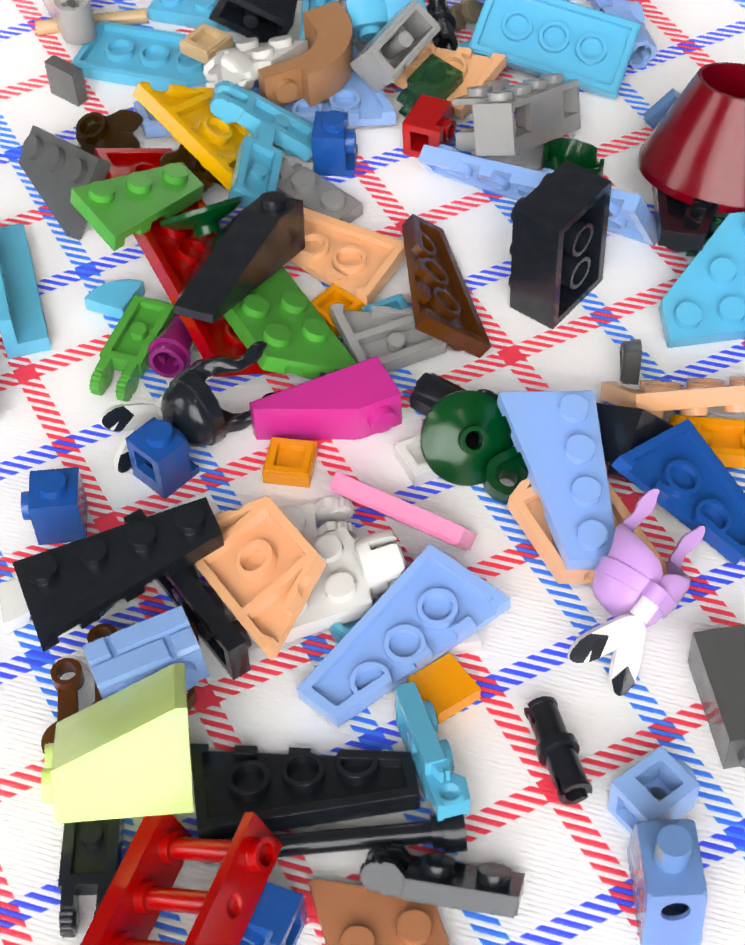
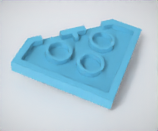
[658,212,745,348]

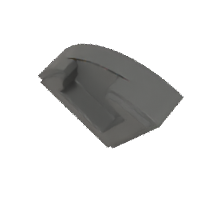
[620,339,642,385]

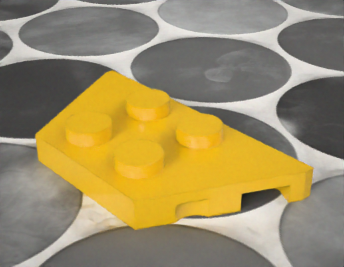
[132,81,252,192]

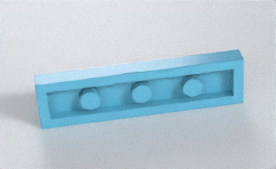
[0,223,52,359]

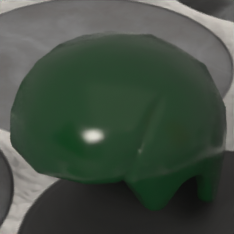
[541,138,605,176]

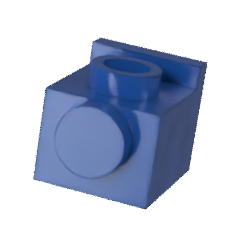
[311,110,358,177]
[125,417,200,499]
[239,882,307,945]

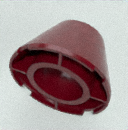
[637,62,745,214]

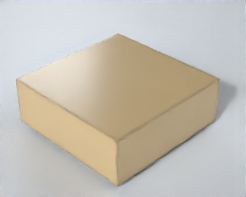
[179,23,234,64]

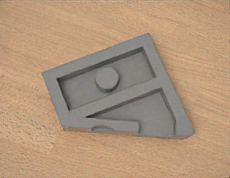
[330,303,447,372]

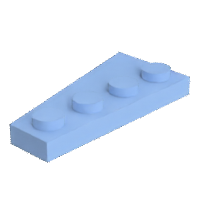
[497,390,615,570]
[296,544,511,728]

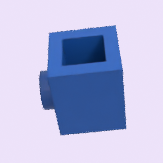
[21,467,88,545]

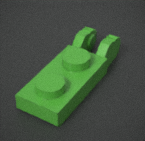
[89,295,178,402]

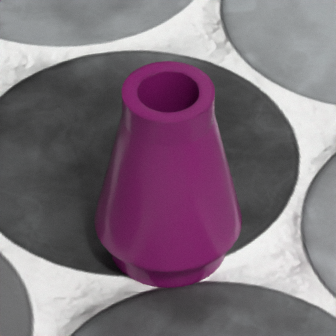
[148,315,193,378]

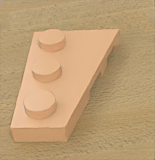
[392,41,507,120]

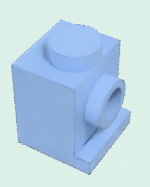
[607,746,700,835]

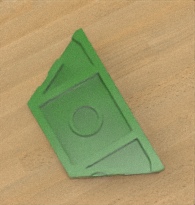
[223,266,357,380]

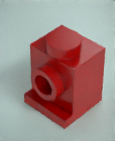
[402,94,456,158]

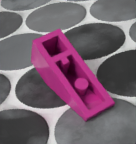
[249,356,402,440]

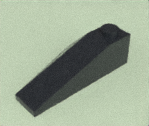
[174,191,305,323]

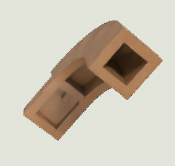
[258,1,354,107]

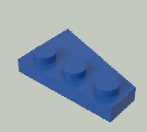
[611,419,745,565]

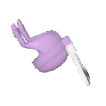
[567,488,705,696]

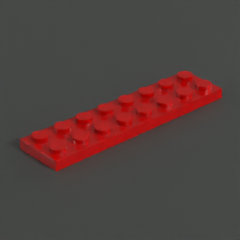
[94,148,275,377]

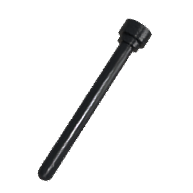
[203,814,467,864]

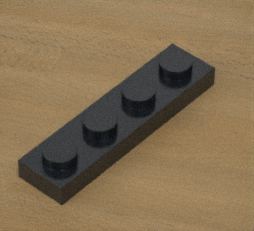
[123,509,252,680]

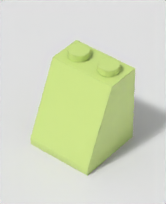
[41,663,194,824]

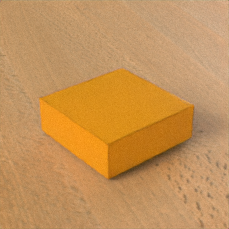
[311,284,365,337]
[262,437,318,488]
[407,652,481,724]

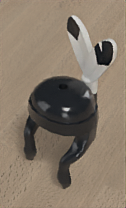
[99,341,280,473]

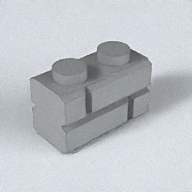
[350,0,441,92]

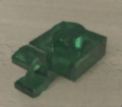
[397,54,463,118]

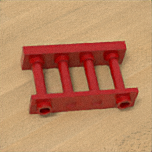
[80,812,283,945]

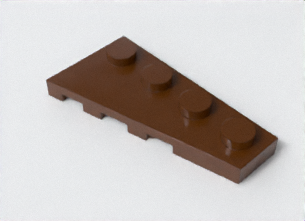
[402,214,492,358]

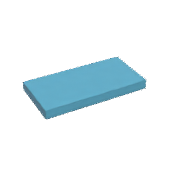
[468,0,642,101]
[71,20,236,91]

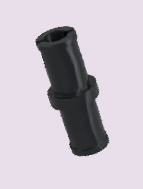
[524,696,593,805]

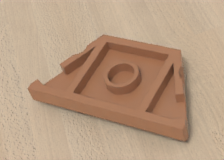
[309,879,450,945]

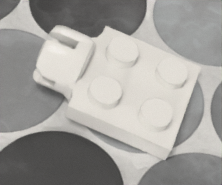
[203,35,309,91]
[284,526,406,644]

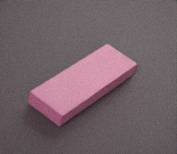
[329,471,477,551]

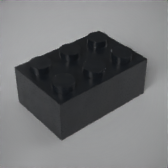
[508,160,612,330]

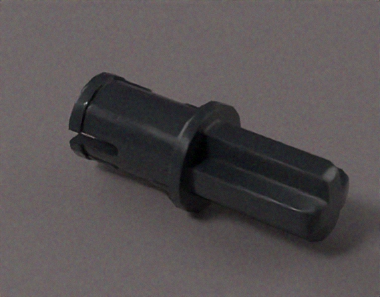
[426,0,458,51]

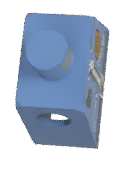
[627,819,707,945]

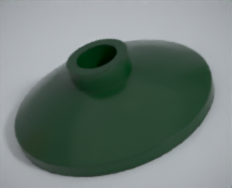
[159,196,243,238]
[420,390,513,486]

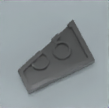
[18,125,112,240]

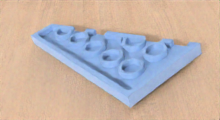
[418,144,657,247]

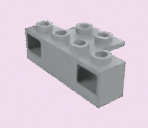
[453,73,581,156]

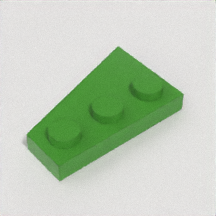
[70,162,204,251]

